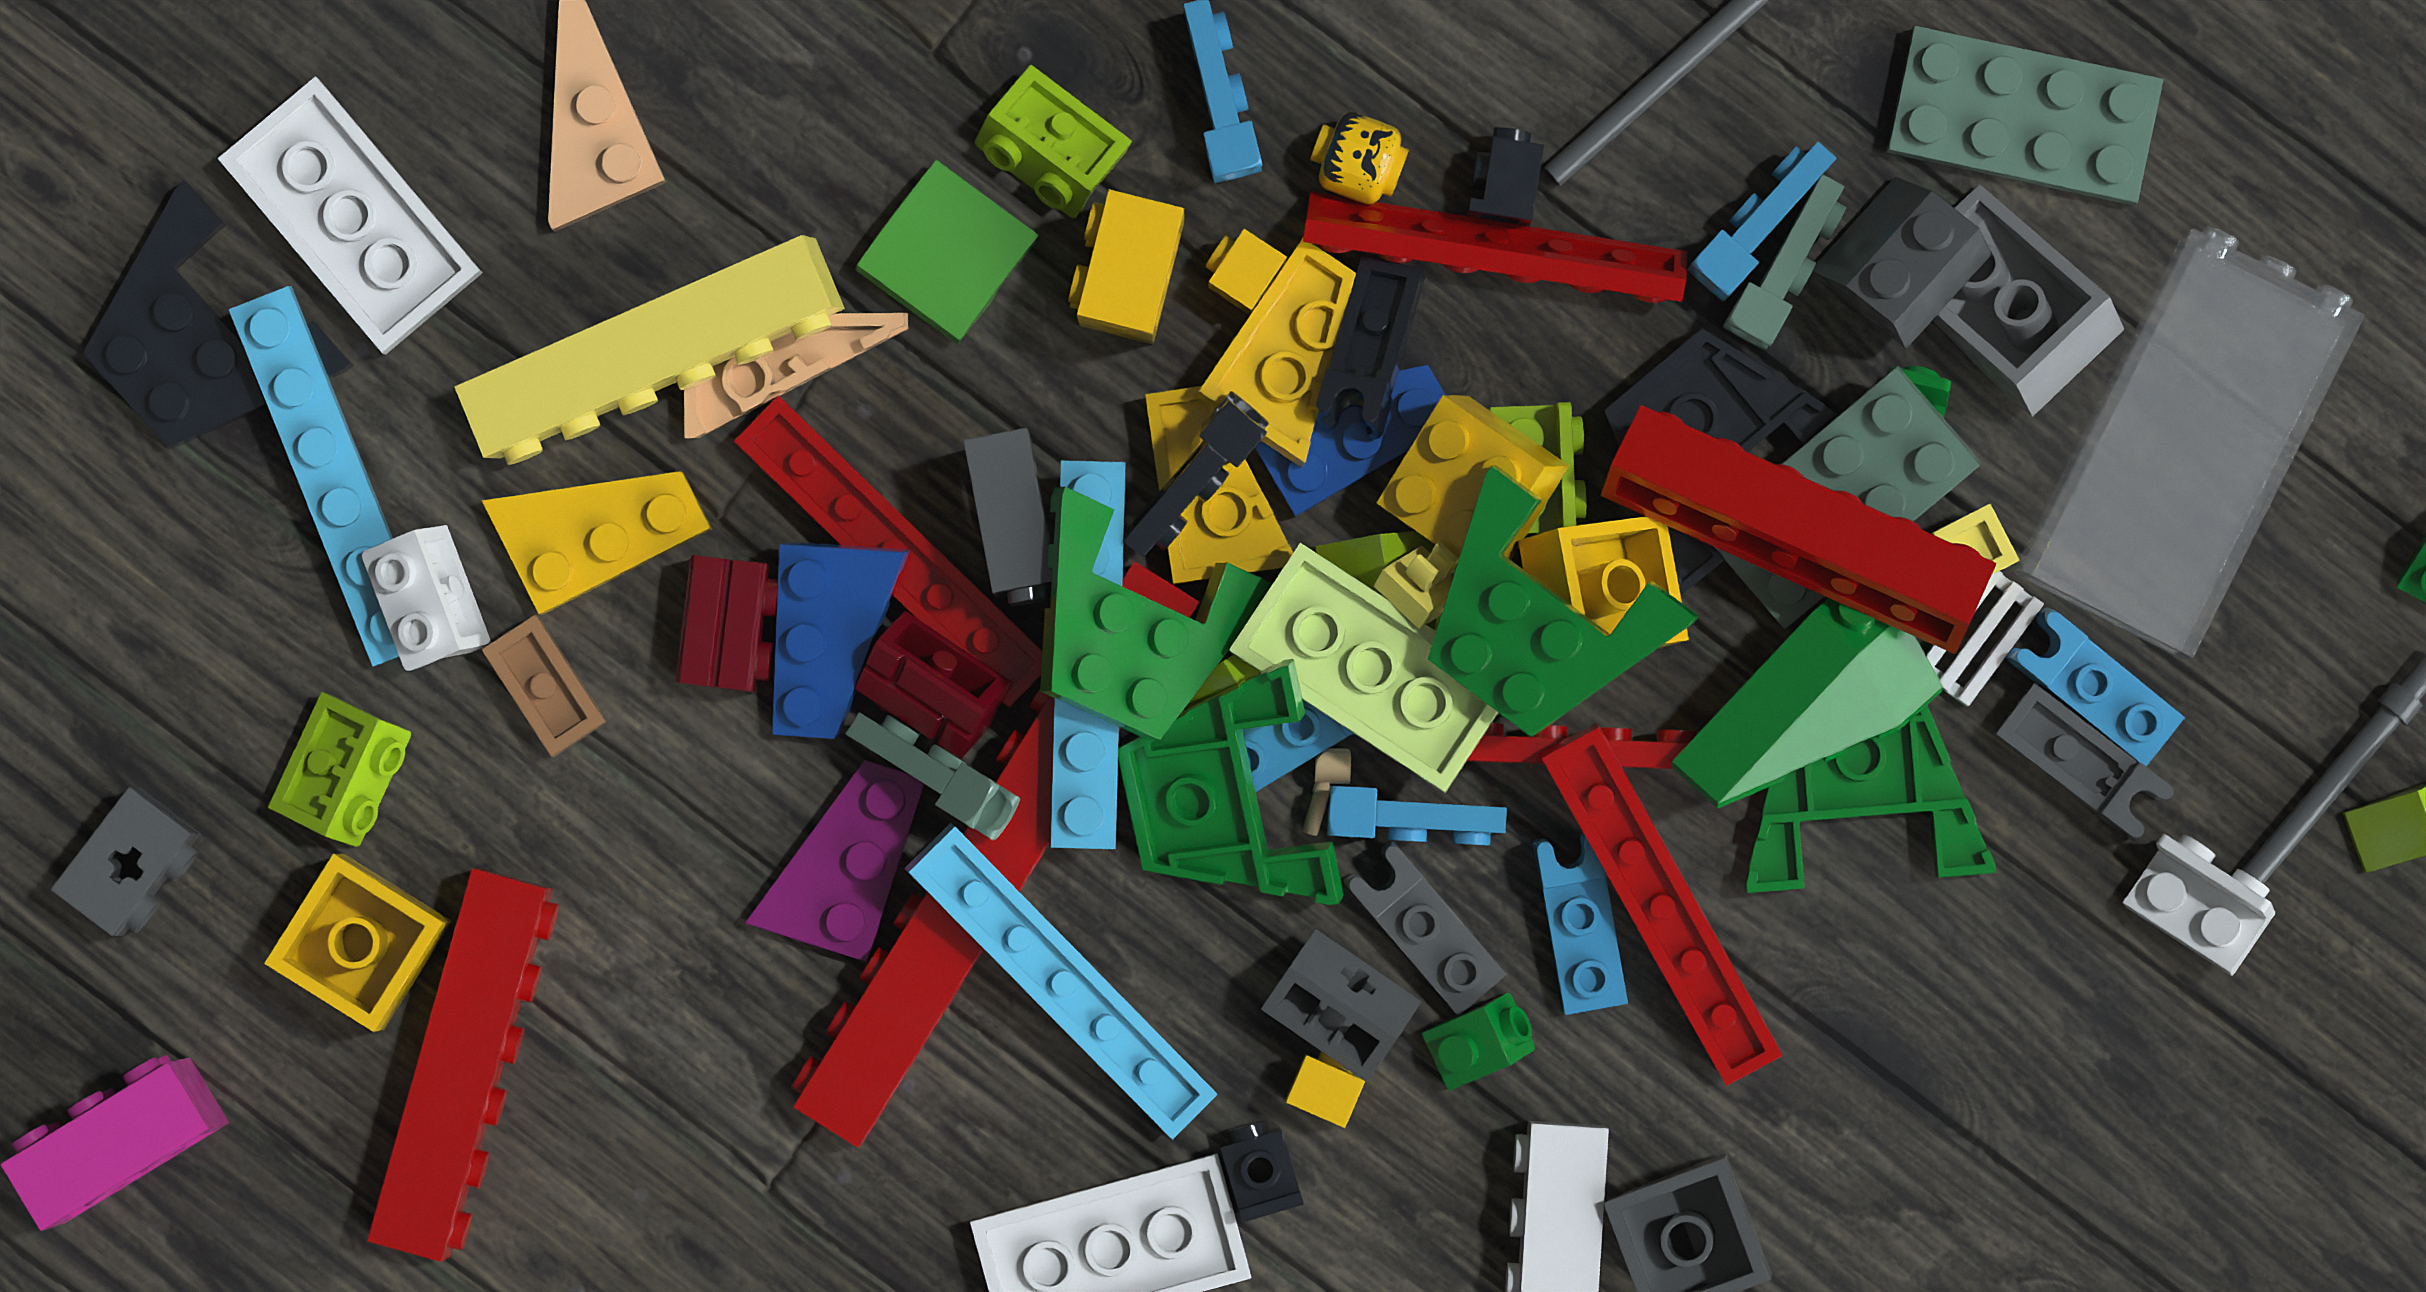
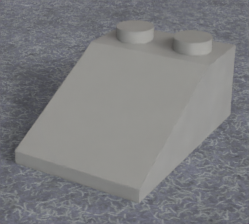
[1933,184,2124,417]

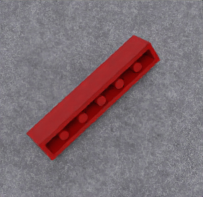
[1601,405,1997,654]
[367,868,559,1262]

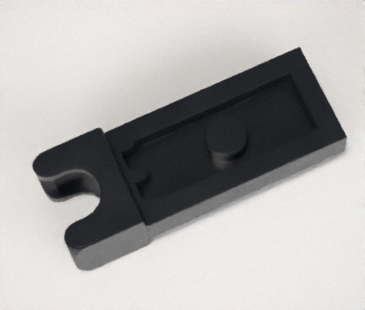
[1316,255,1425,440]
[1124,391,1269,557]

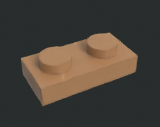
[482,615,607,757]

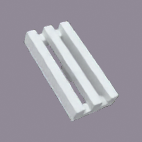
[1925,571,2044,707]

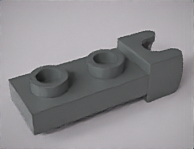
[1993,683,2174,841]
[1343,841,1507,1016]

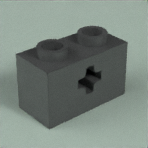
[51,787,201,936]
[1261,929,1422,1082]

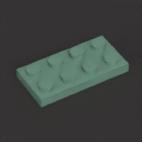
[1886,26,2164,206]
[1715,366,1982,629]

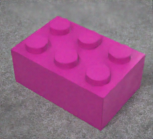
[0,1054,230,1231]

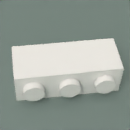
[1505,1121,1609,1292]

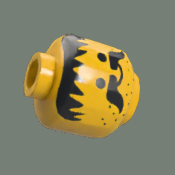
[1310,112,1409,205]

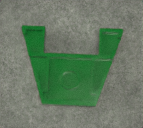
[1428,465,1699,737]
[1040,487,1272,740]
[1118,659,1344,905]
[1744,705,1996,893]

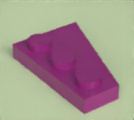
[745,760,925,962]

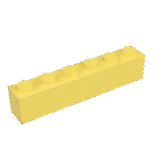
[455,235,845,465]

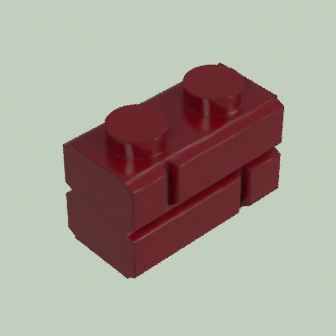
[675,555,778,693]
[855,611,1011,759]

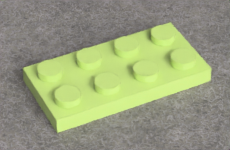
[1229,543,1498,793]

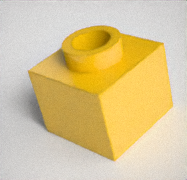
[1205,229,1287,315]
[1285,1051,1365,1128]

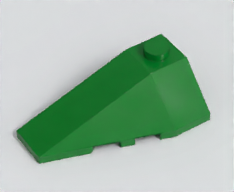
[1671,598,1943,809]

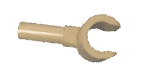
[1302,748,1351,836]

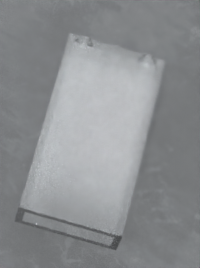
[2012,226,2365,660]

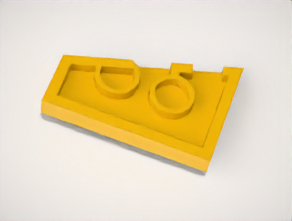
[1196,238,1356,468]
[1145,386,1293,585]
[482,471,712,615]

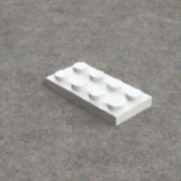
[218,76,482,355]
[970,1153,1252,1292]

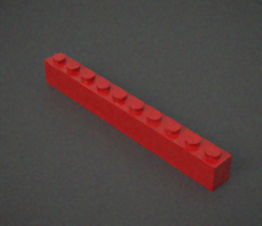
[791,561,1200,1148]

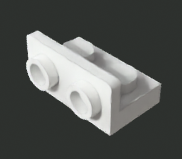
[362,525,492,671]
[2123,833,2275,976]

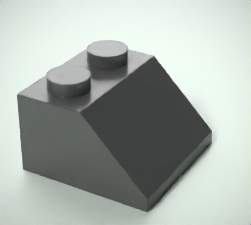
[1812,176,1991,349]
[1603,1153,1772,1292]

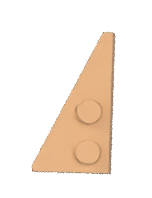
[548,0,666,232]
[684,313,908,438]

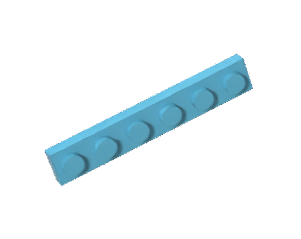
[229,286,399,666]
[1051,461,1126,849]
[904,823,1218,1140]

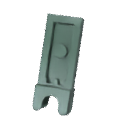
[1723,174,1847,351]
[846,712,1020,840]

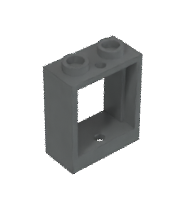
[964,428,1052,607]

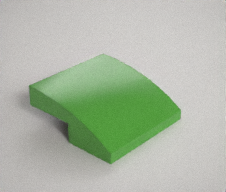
[855,160,1039,345]

